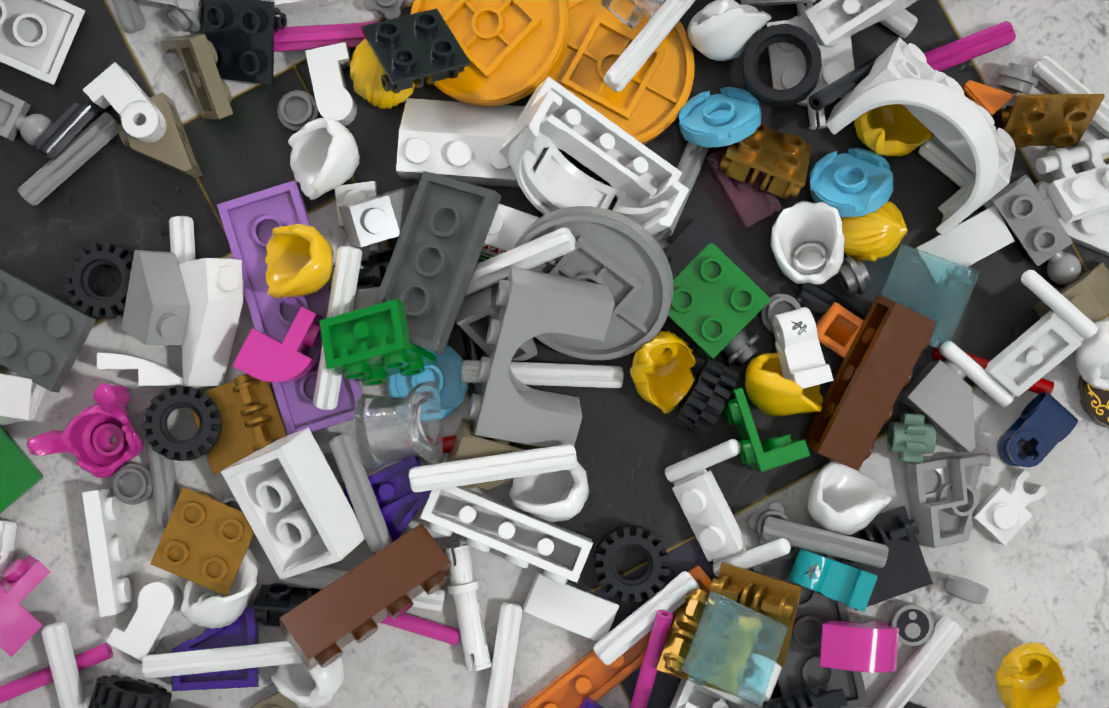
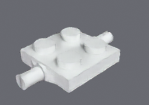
[766,3,854,130]

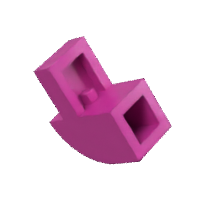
[233,306,323,383]
[0,555,50,657]
[820,619,899,672]

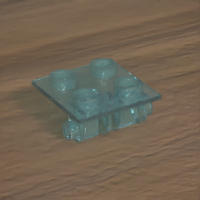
[881,244,980,348]
[682,591,788,707]

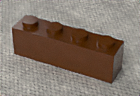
[803,293,937,471]
[280,523,451,671]

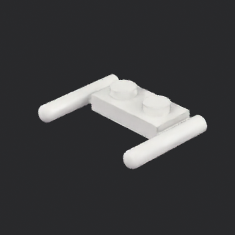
[939,270,1098,407]
[665,439,791,577]

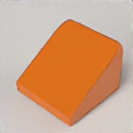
[961,80,1014,116]
[816,302,863,358]

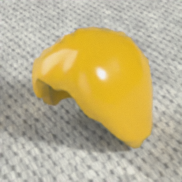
[265,224,334,299]
[745,353,823,416]

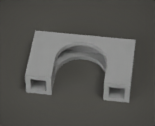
[468,266,615,448]

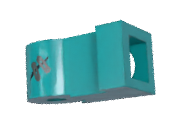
[788,548,878,612]

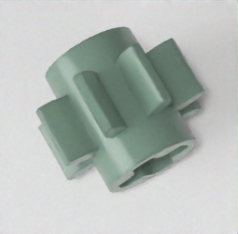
[887,413,936,463]

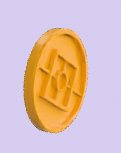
[410,0,571,107]
[550,0,695,144]

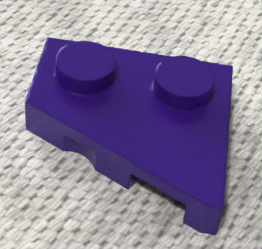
[342,452,432,555]
[172,606,259,691]

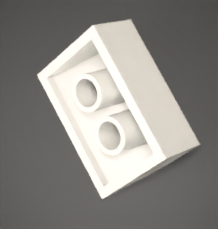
[396,98,525,188]
[221,427,365,580]

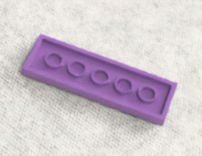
[217,180,370,435]

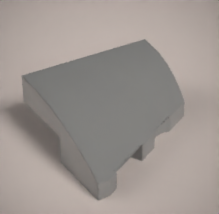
[906,453,991,548]

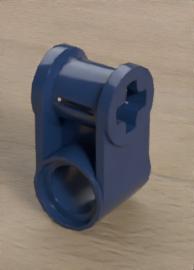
[997,391,1078,468]

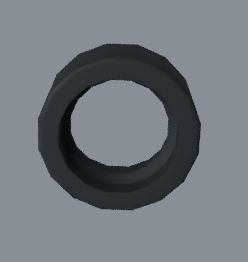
[742,24,822,108]

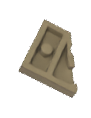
[160,34,233,119]

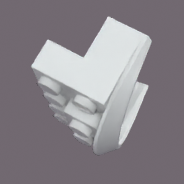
[826,37,1016,236]
[499,76,689,236]

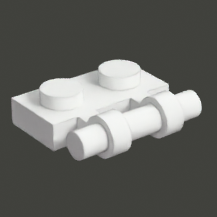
[1035,138,1109,224]

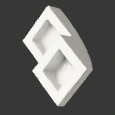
[915,205,1015,284]
[97,353,183,387]
[522,571,619,641]

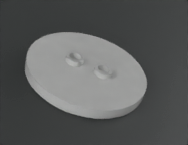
[506,206,674,360]

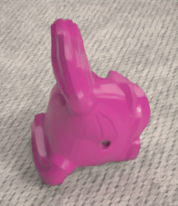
[26,383,144,478]

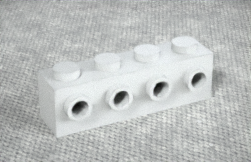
[420,486,593,584]

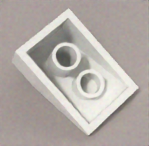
[0,0,85,85]

